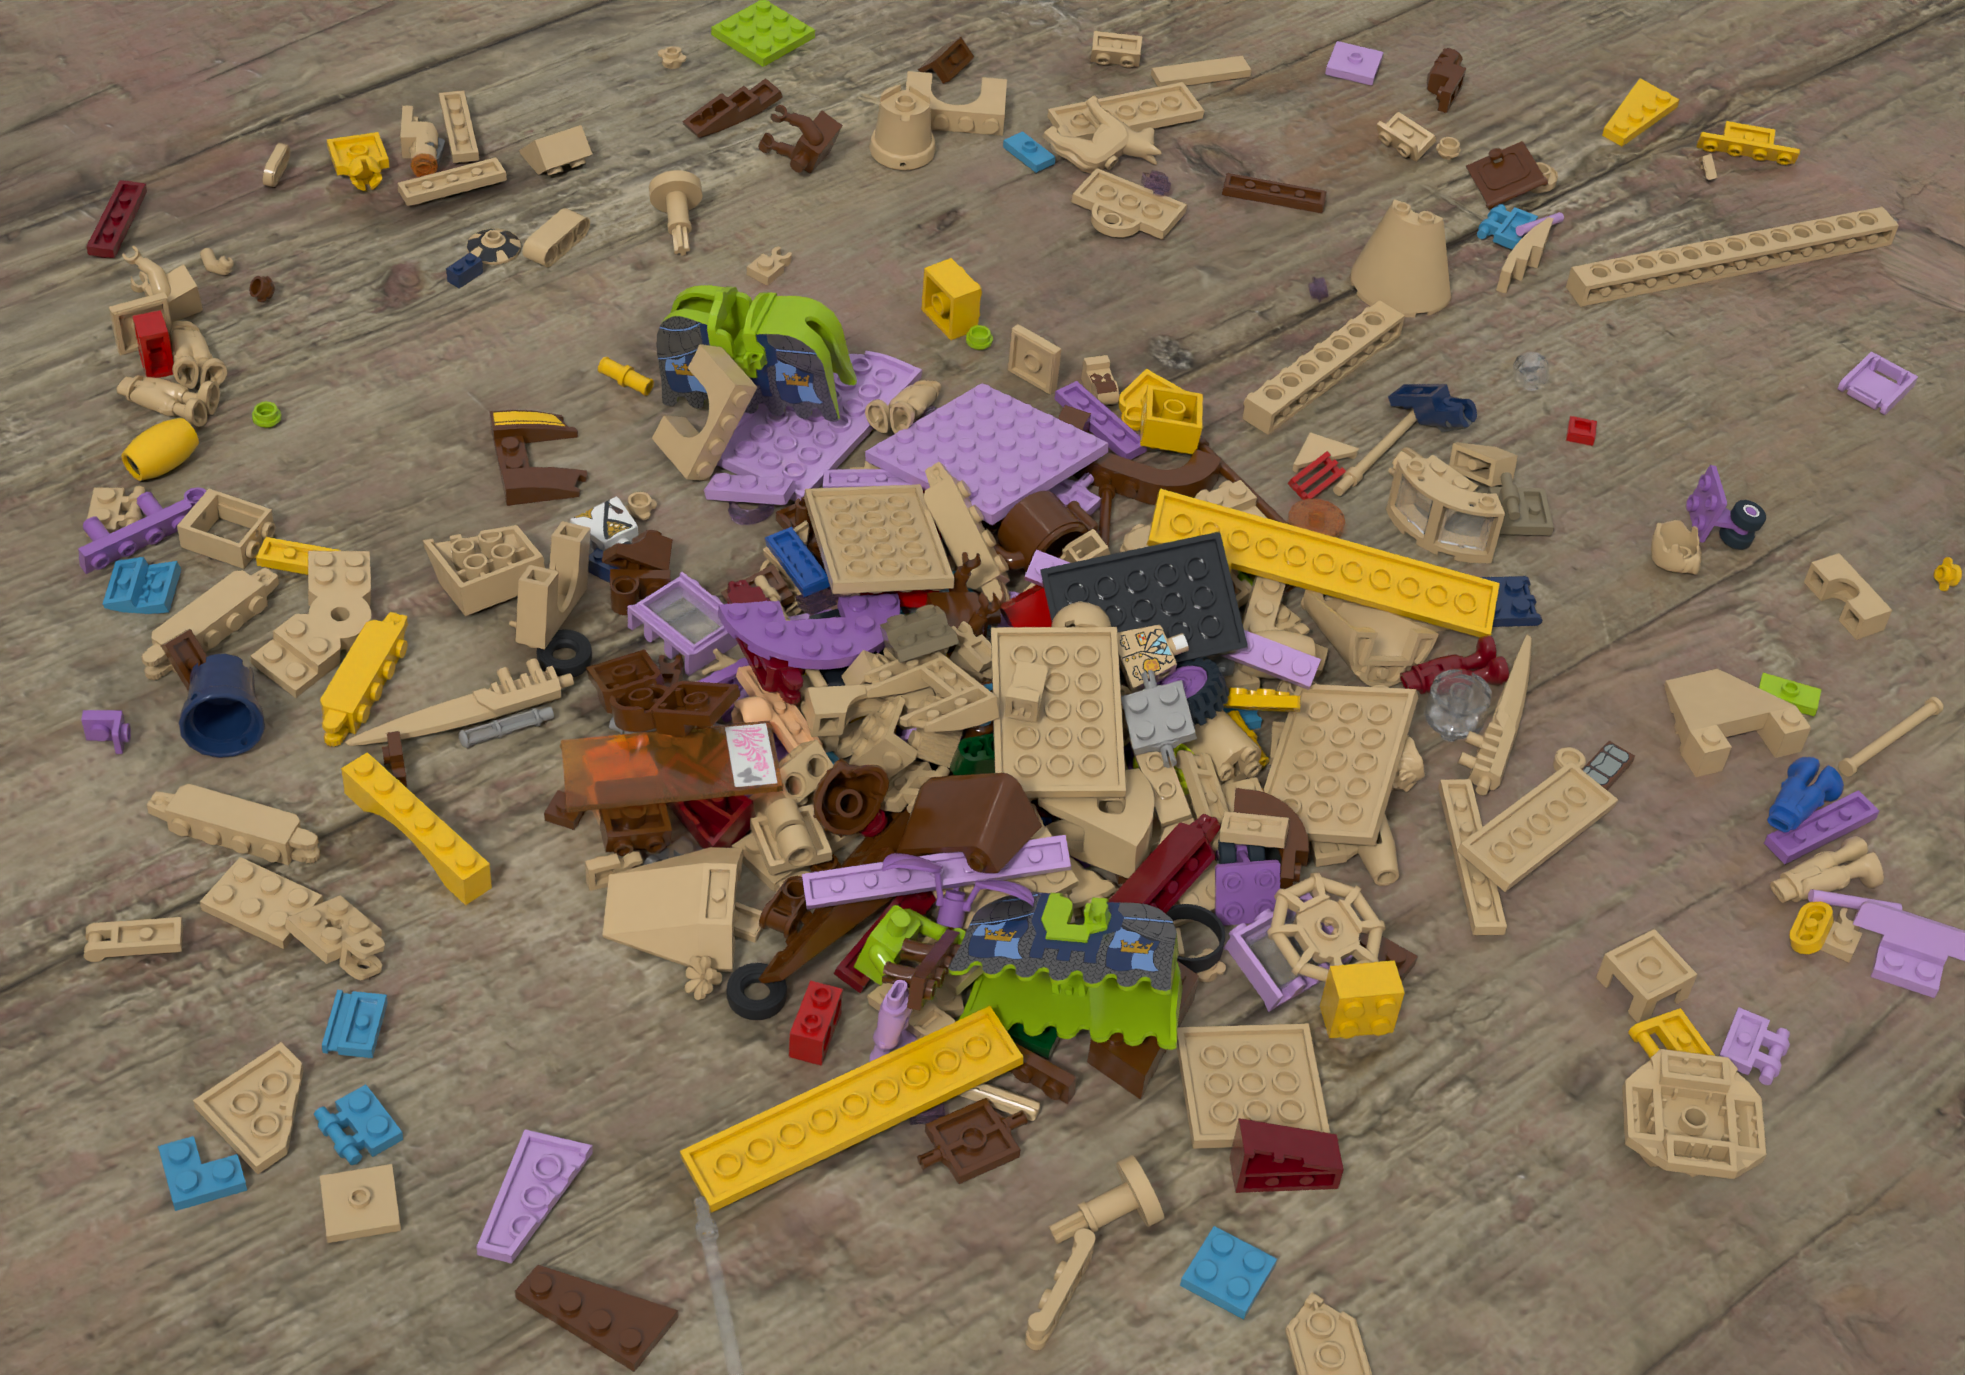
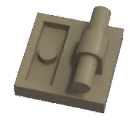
[1487,472,1554,536]

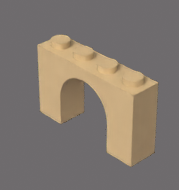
[906,71,1007,136]
[652,345,757,481]
[516,521,591,649]

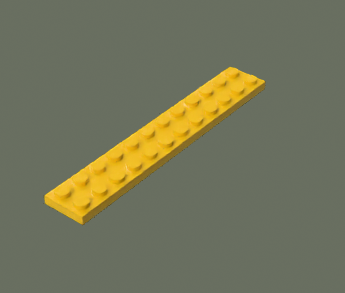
[1146,489,1500,637]

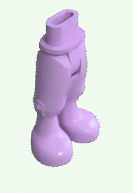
[869,980,917,1062]

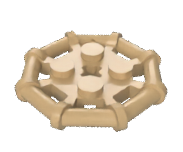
[1267,873,1386,982]

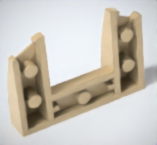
[864,651,999,732]

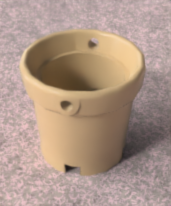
[869,85,936,170]

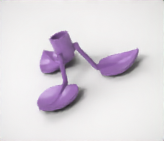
[882,853,1034,928]

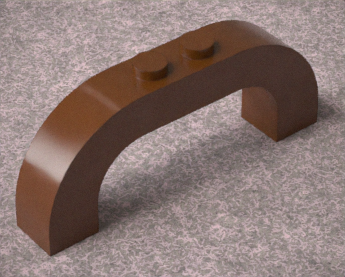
[1058,405,1222,505]

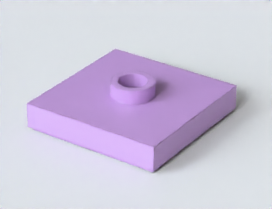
[1325,41,1384,85]

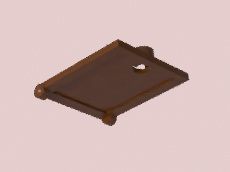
[1466,141,1548,210]

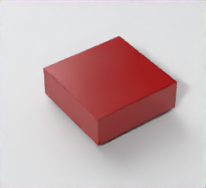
[1566,416,1597,446]

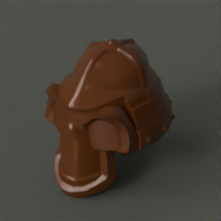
[813,759,889,838]

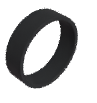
[1166,904,1225,973]

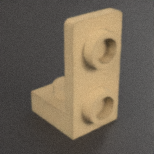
[1005,661,1048,722]

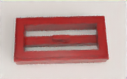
[1288,451,1346,504]

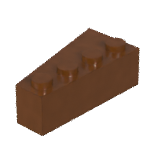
[1087,961,1199,1100]

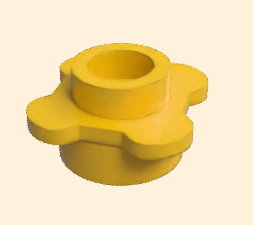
[1934,557,1962,591]

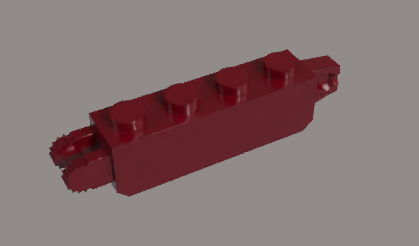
[727,580,805,705]
[1108,814,1221,914]

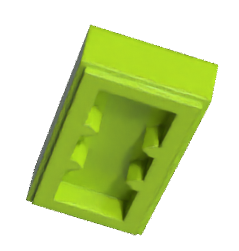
[1758,673,1822,717]

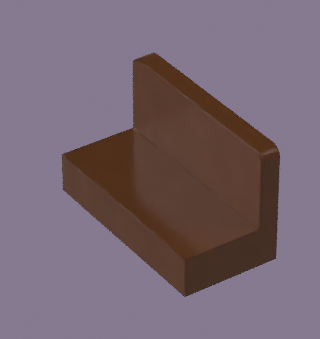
[917,37,974,84]

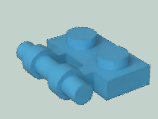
[1477,204,1538,250]
[314,1084,403,1165]

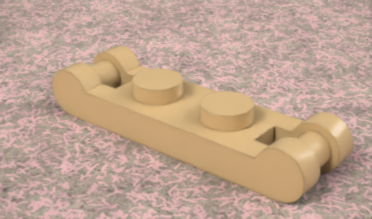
[1175,750,1229,851]
[1025,1228,1096,1350]

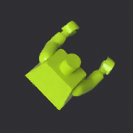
[854,905,966,990]

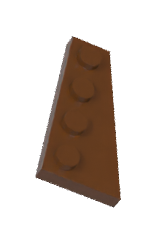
[515,1265,678,1372]

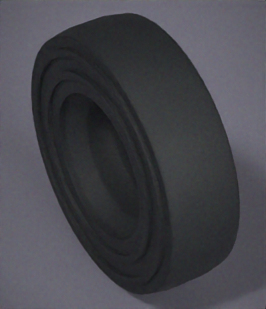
[536,629,592,678]
[726,963,787,1020]

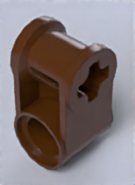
[759,876,811,939]

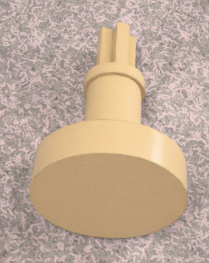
[649,170,703,256]
[1048,1155,1165,1244]

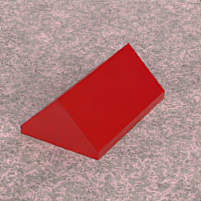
[1000,585,1052,627]

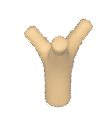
[702,648,738,675]

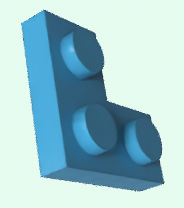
[158,1136,247,1211]

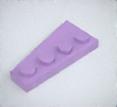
[476,1129,593,1263]

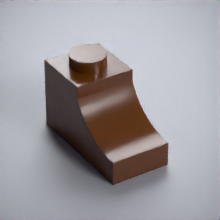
[602,530,673,570]

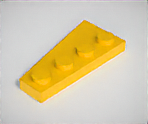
[1602,78,1679,147]

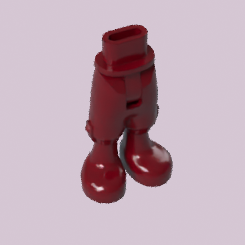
[1400,635,1509,694]

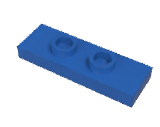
[765,527,830,597]

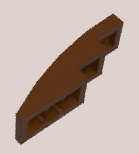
[682,78,783,138]

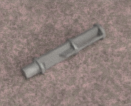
[459,706,554,748]

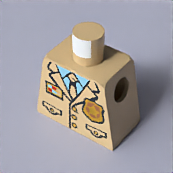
[1117,625,1189,693]

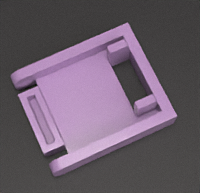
[1838,352,1918,415]

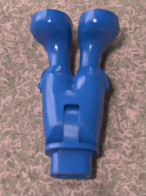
[1767,757,1844,833]

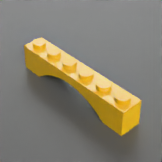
[341,752,492,905]

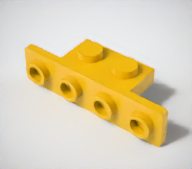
[1696,121,1800,165]

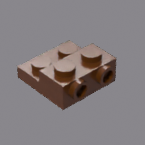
[595,778,672,856]

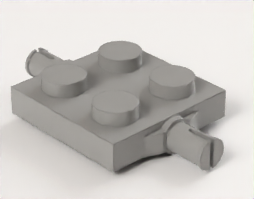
[1121,670,1197,768]

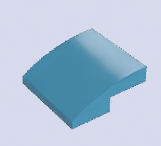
[102,557,182,614]

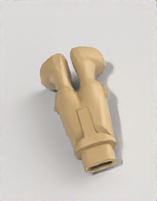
[170,321,227,389]
[117,375,220,427]
[865,380,941,434]
[1770,836,1884,903]

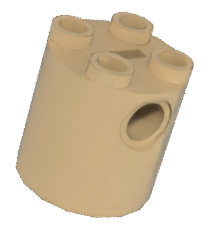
[1182,709,1262,785]

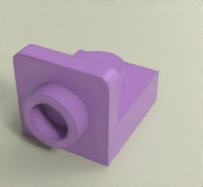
[81,710,131,754]

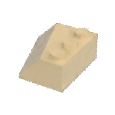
[423,525,545,616]

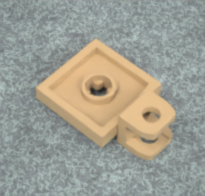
[285,895,385,980]

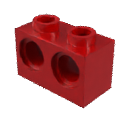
[132,310,174,378]
[789,980,843,1066]

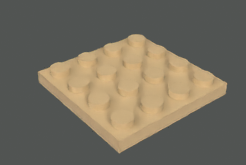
[1177,1023,1330,1149]

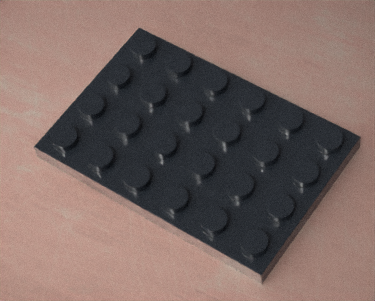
[1040,531,1248,677]

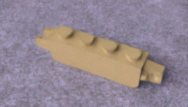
[923,462,1011,604]
[141,568,279,681]
[147,784,321,865]

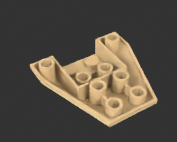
[602,847,743,972]

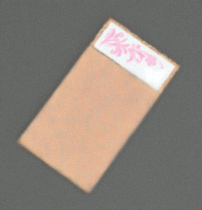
[560,720,784,812]

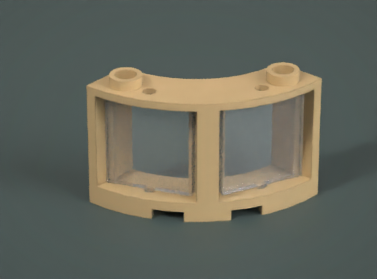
[1386,458,1505,563]

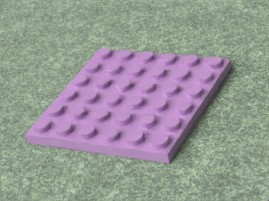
[865,383,1108,525]

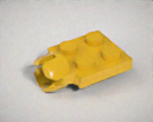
[327,132,389,191]

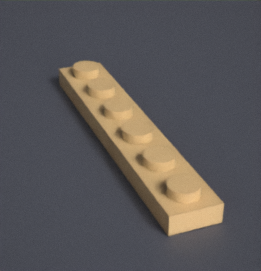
[1438,779,1507,935]

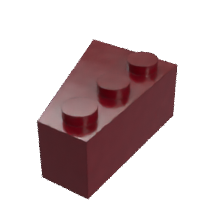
[657,755,756,849]
[1229,1118,1344,1193]

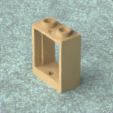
[177,489,276,569]

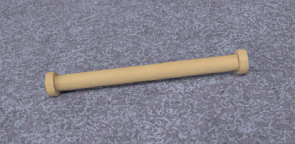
[1838,697,1943,777]

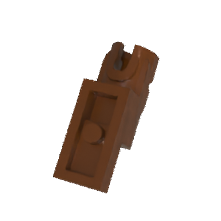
[1427,48,1466,113]

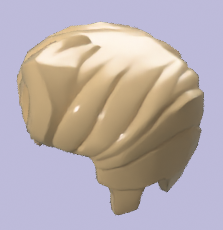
[1651,520,1702,575]

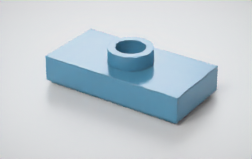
[1003,131,1056,173]

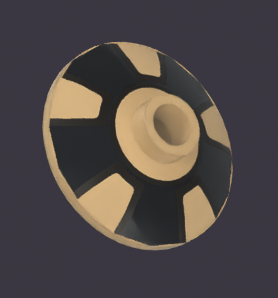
[467,228,521,265]

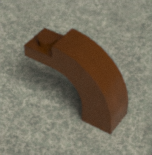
[1234,788,1309,889]

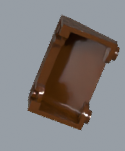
[896,773,1042,873]

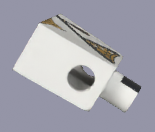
[570,496,638,554]

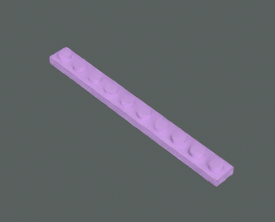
[1025,550,1321,690]

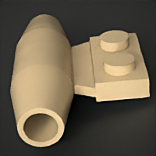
[1308,813,1399,886]

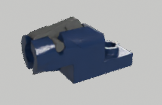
[1388,384,1477,432]

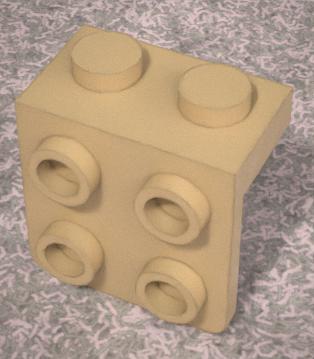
[849,695,918,779]

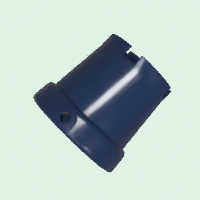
[178,654,265,758]

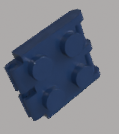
[1479,576,1542,627]

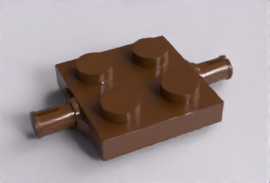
[917,1098,1028,1184]

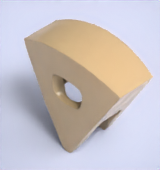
[1038,768,1154,878]

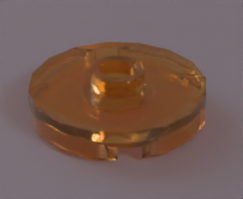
[1287,498,1345,538]

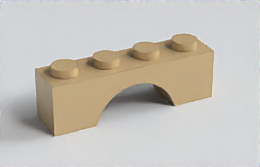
[804,684,935,737]

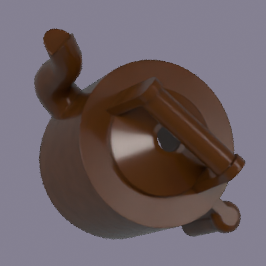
[993,491,1098,572]

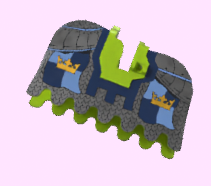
[656,285,857,422]
[948,892,1182,1050]

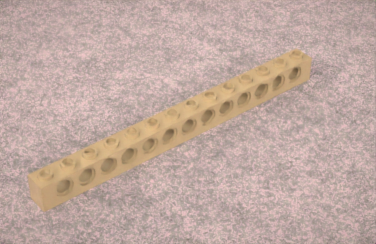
[1566,207,1899,307]

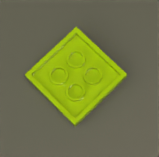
[711,0,815,67]

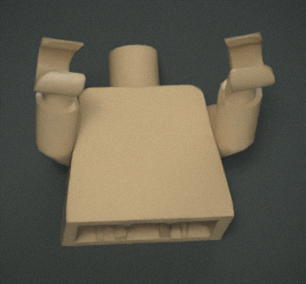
[122,246,203,323]

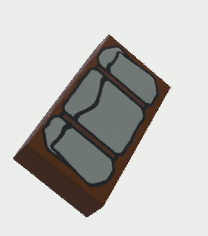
[1582,741,1635,791]

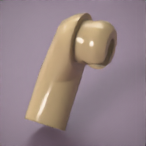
[200,248,234,276]

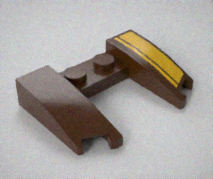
[490,410,588,506]

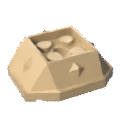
[1622,1049,1767,1179]

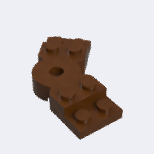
[586,649,741,737]

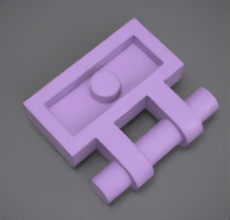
[1719,1007,1790,1085]

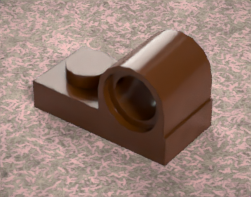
[610,569,671,615]

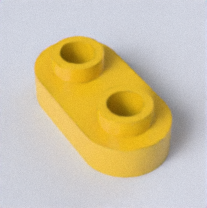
[1789,901,1834,954]

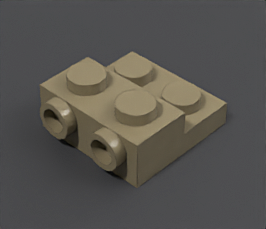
[880,605,959,663]

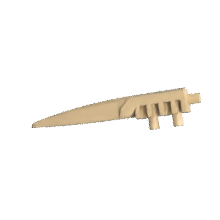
[1458,634,1532,795]
[345,658,574,746]

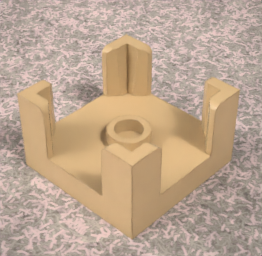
[1596,929,1698,1023]

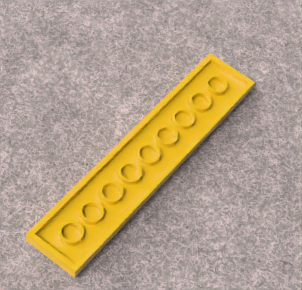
[680,1006,1023,1213]

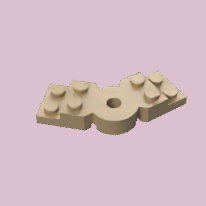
[250,551,371,698]

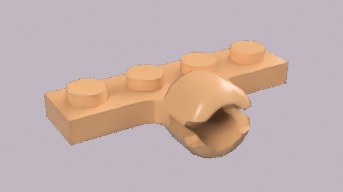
[731,665,823,753]

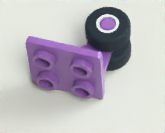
[1686,465,1766,550]
[1214,837,1280,926]

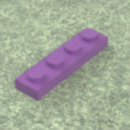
[1055,381,1147,460]
[1764,790,1880,864]

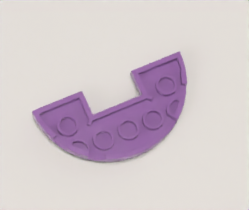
[718,593,900,670]

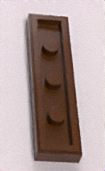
[1222,173,1327,214]

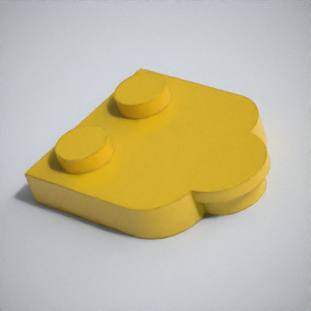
[1118,369,1185,431]

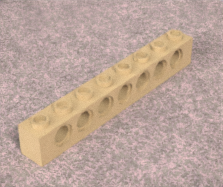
[1242,300,1405,435]

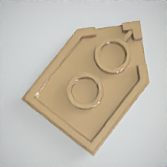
[1285,1292,1372,1375]

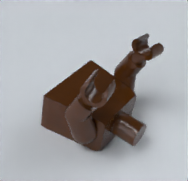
[758,105,843,173]
[926,552,1001,653]

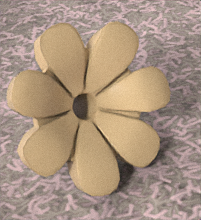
[685,956,722,1000]

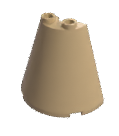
[1350,199,1451,317]
[1301,590,1439,687]

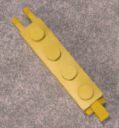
[320,612,408,747]

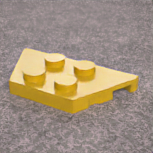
[1223,688,1301,712]

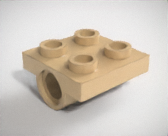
[750,798,832,875]

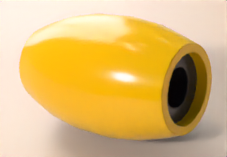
[121,418,199,481]

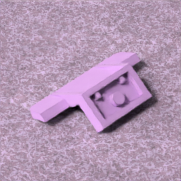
[1853,900,1965,998]

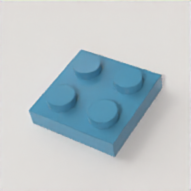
[1180,1226,1277,1319]

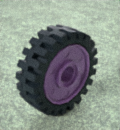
[1157,658,1229,729]

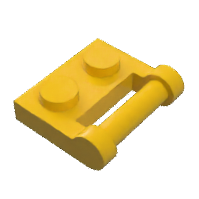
[1628,1008,1715,1058]

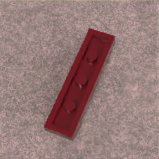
[86,180,147,258]

